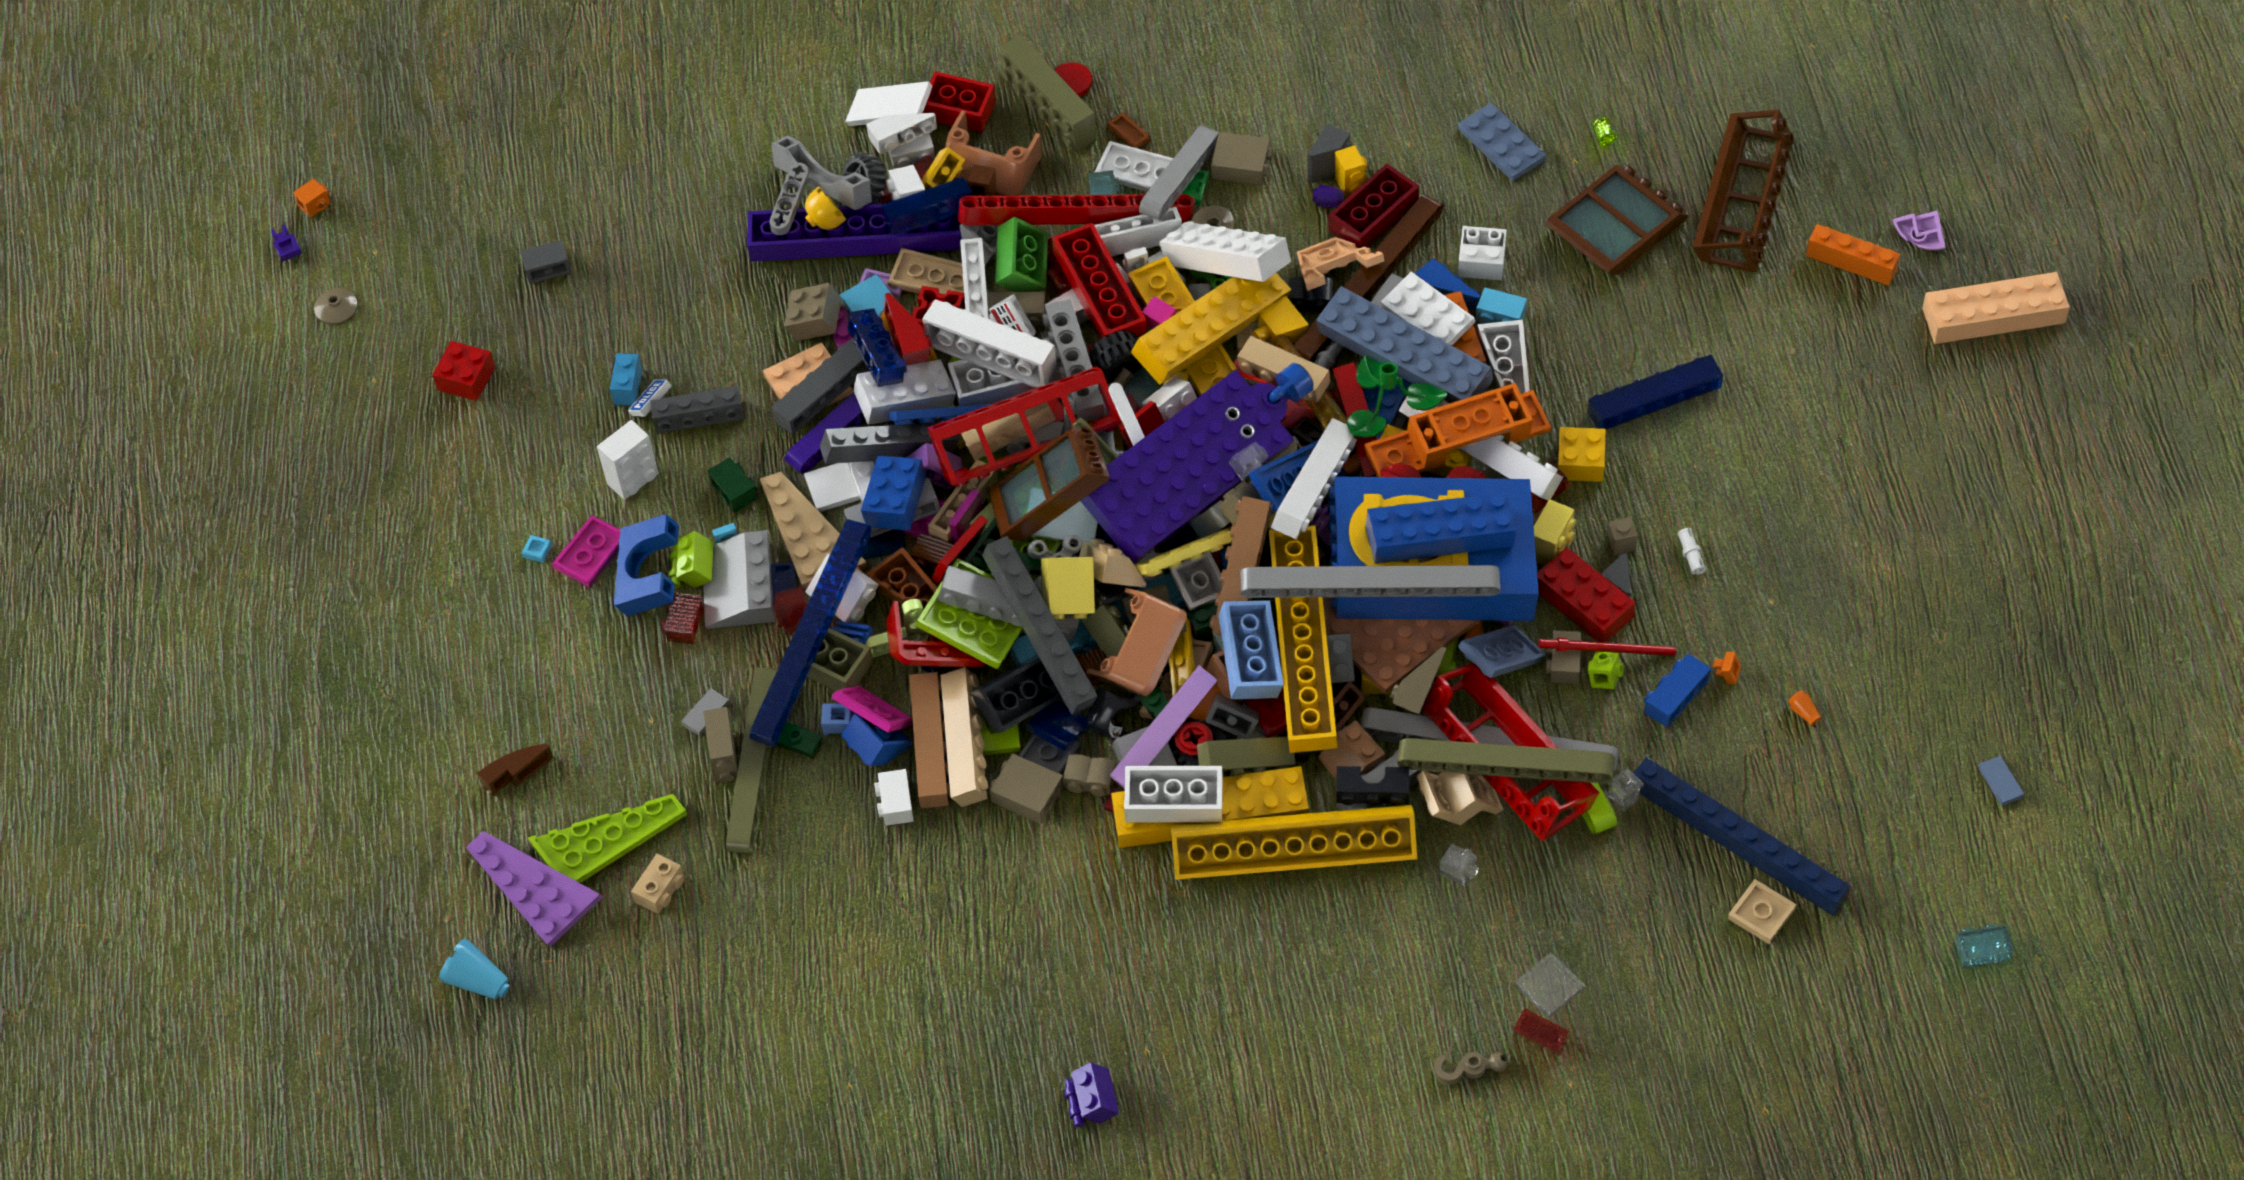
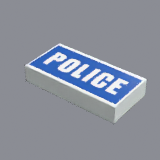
[628,380,672,417]

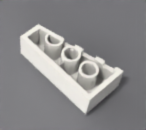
[1478,320,1530,394]

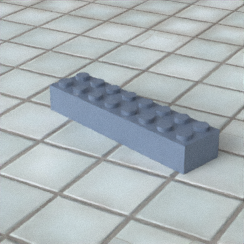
[1316,286,1493,403]

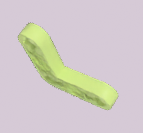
[864,599,929,657]

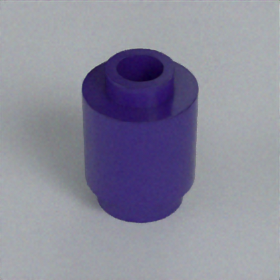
[1312,185,1344,209]

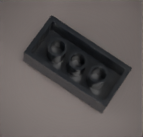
[970,654,1062,734]

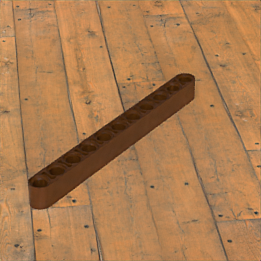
[1291,194,1444,363]

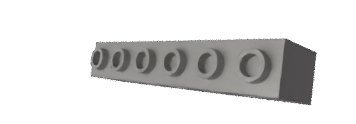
[1042,299,1105,422]

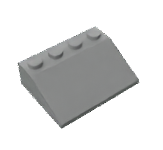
[703,530,775,629]

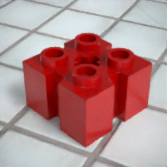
[912,286,965,329]

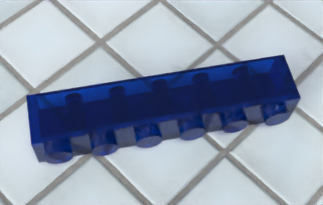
[1587,354,1723,430]

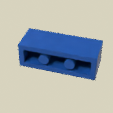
[1644,653,1711,728]

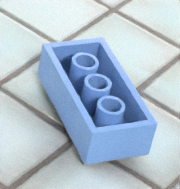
[1218,600,1283,699]

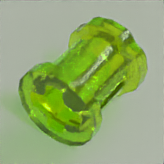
[1591,117,1617,146]

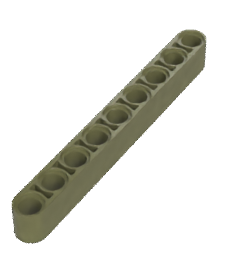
[726,667,781,854]
[1397,738,1615,783]

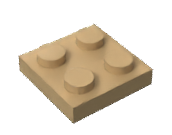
[1728,879,1797,944]

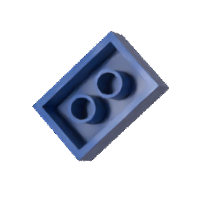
[861,456,927,530]

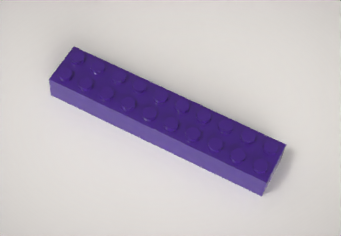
[747,199,962,262]

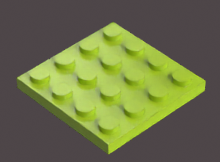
[915,558,1023,670]

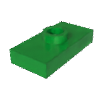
[1181,170,1210,206]

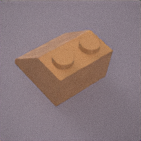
[1318,721,1385,779]

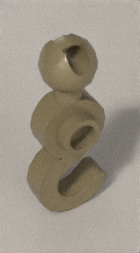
[1434,1052,1508,1084]

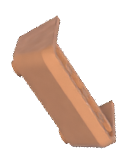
[945,110,1042,196]
[1086,588,1187,696]

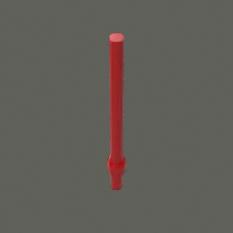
[1538,637,1676,656]

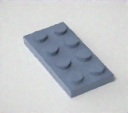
[1458,103,1546,181]
[1458,625,1547,678]

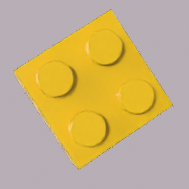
[1557,427,1605,482]

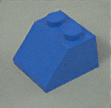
[841,714,913,767]

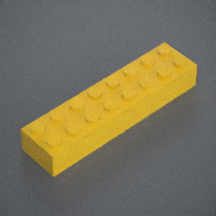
[1131,273,1292,385]
[1111,766,1309,848]

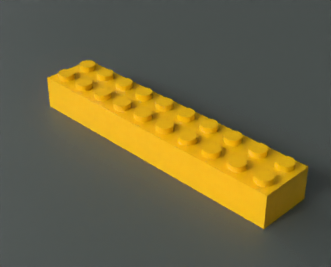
[1269,525,1337,753]
[1171,805,1417,880]

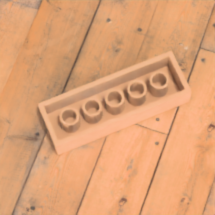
[1922,272,2070,344]

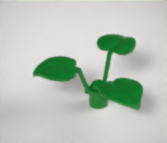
[1347,355,1447,438]

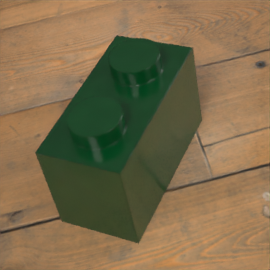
[707,457,757,513]

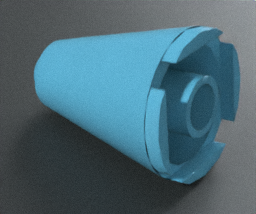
[439,938,510,1000]

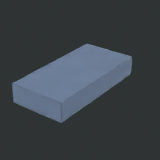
[1978,756,2024,806]

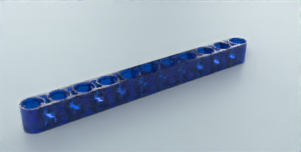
[749,519,871,747]

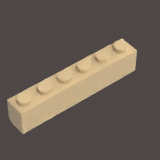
[941,667,988,807]

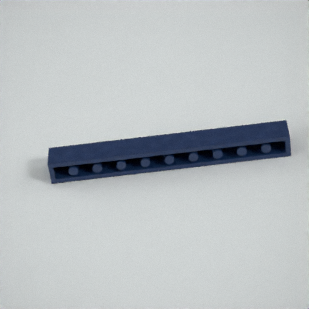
[1631,757,1850,916]

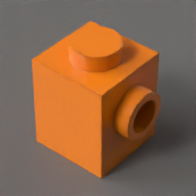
[293,178,331,217]

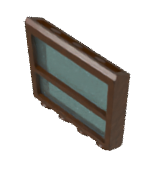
[1545,165,1688,275]
[988,427,1109,541]

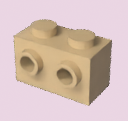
[631,854,684,914]

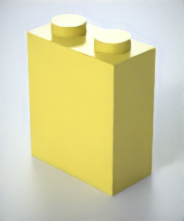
[1041,557,1095,620]

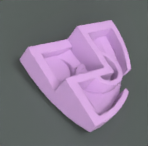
[1893,211,1946,251]

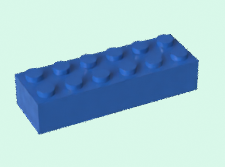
[1365,492,1516,564]

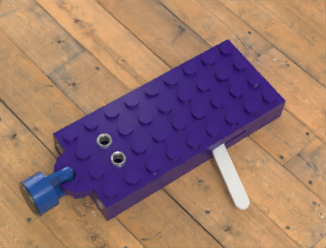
[1081,363,1314,564]

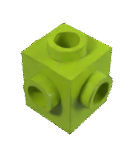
[1588,651,1624,689]

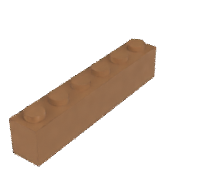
[1210,496,1273,636]
[909,672,950,809]

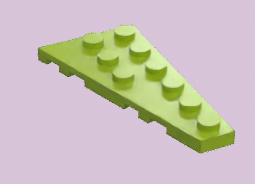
[527,794,687,883]

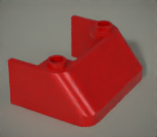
[886,601,987,667]

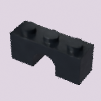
[1336,766,1409,806]

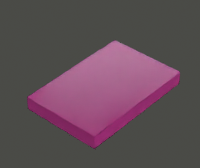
[552,515,621,588]
[832,685,913,733]

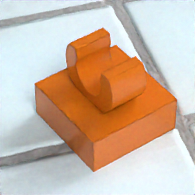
[1713,652,1741,685]

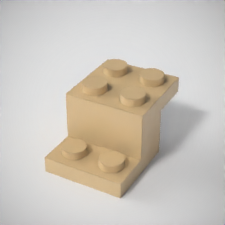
[1416,771,1503,825]

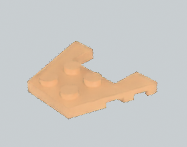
[1297,237,1384,291]

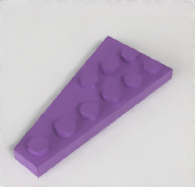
[466,831,603,947]

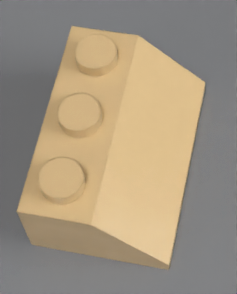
[1079,538,1146,588]

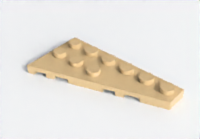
[760,472,868,589]

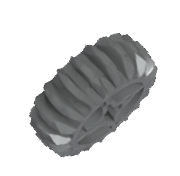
[842,152,887,204]

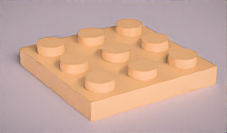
[763,342,853,406]

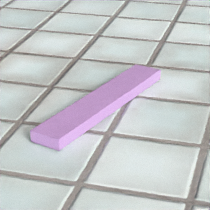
[1109,665,1217,788]

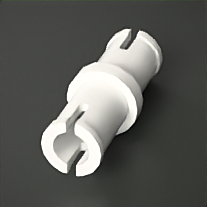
[1678,528,1706,575]

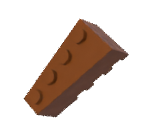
[866,547,937,612]

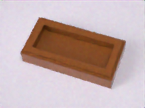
[1107,112,1151,149]

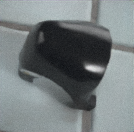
[1087,686,1140,739]

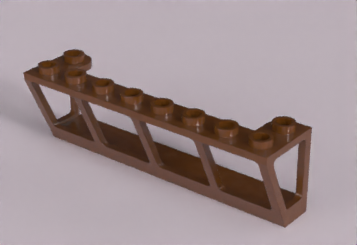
[1693,109,1794,272]

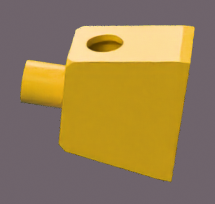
[1252,296,1309,347]

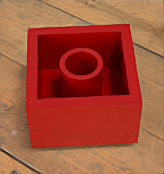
[432,341,495,401]

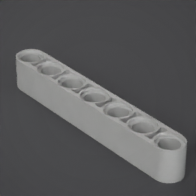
[1139,125,1219,220]

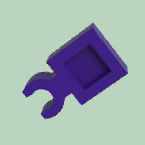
[271,225,302,262]

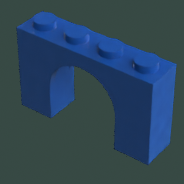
[614,514,679,616]

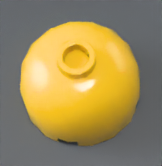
[805,186,847,230]

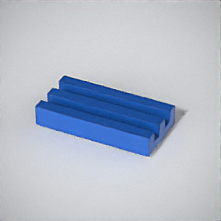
[832,620,873,644]

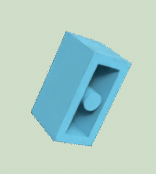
[1476,287,1527,324]

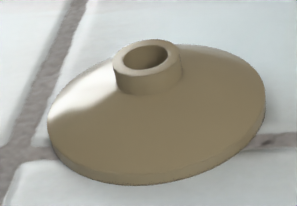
[1191,206,1235,229]
[314,288,358,325]

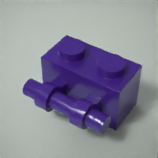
[1064,1062,1119,1127]

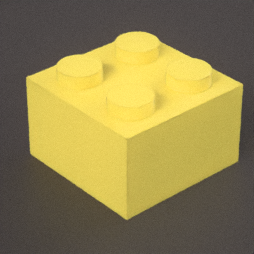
[1534,499,1576,566]

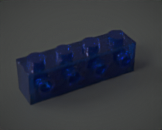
[882,177,973,236]
[847,308,907,387]

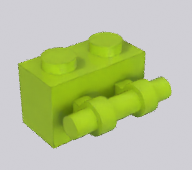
[669,531,714,588]

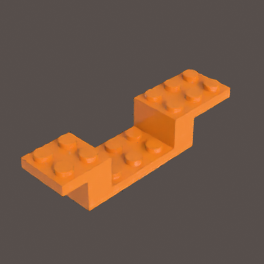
[1364,383,1551,477]

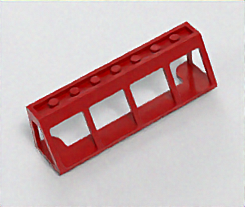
[927,366,1123,487]
[1421,662,1600,841]

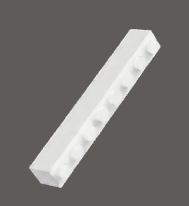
[1399,396,1563,500]
[1271,418,1357,539]

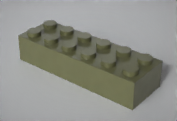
[999,35,1097,152]

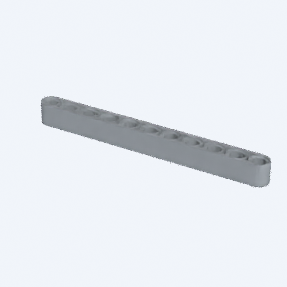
[1240,565,1501,598]
[1360,707,1619,775]

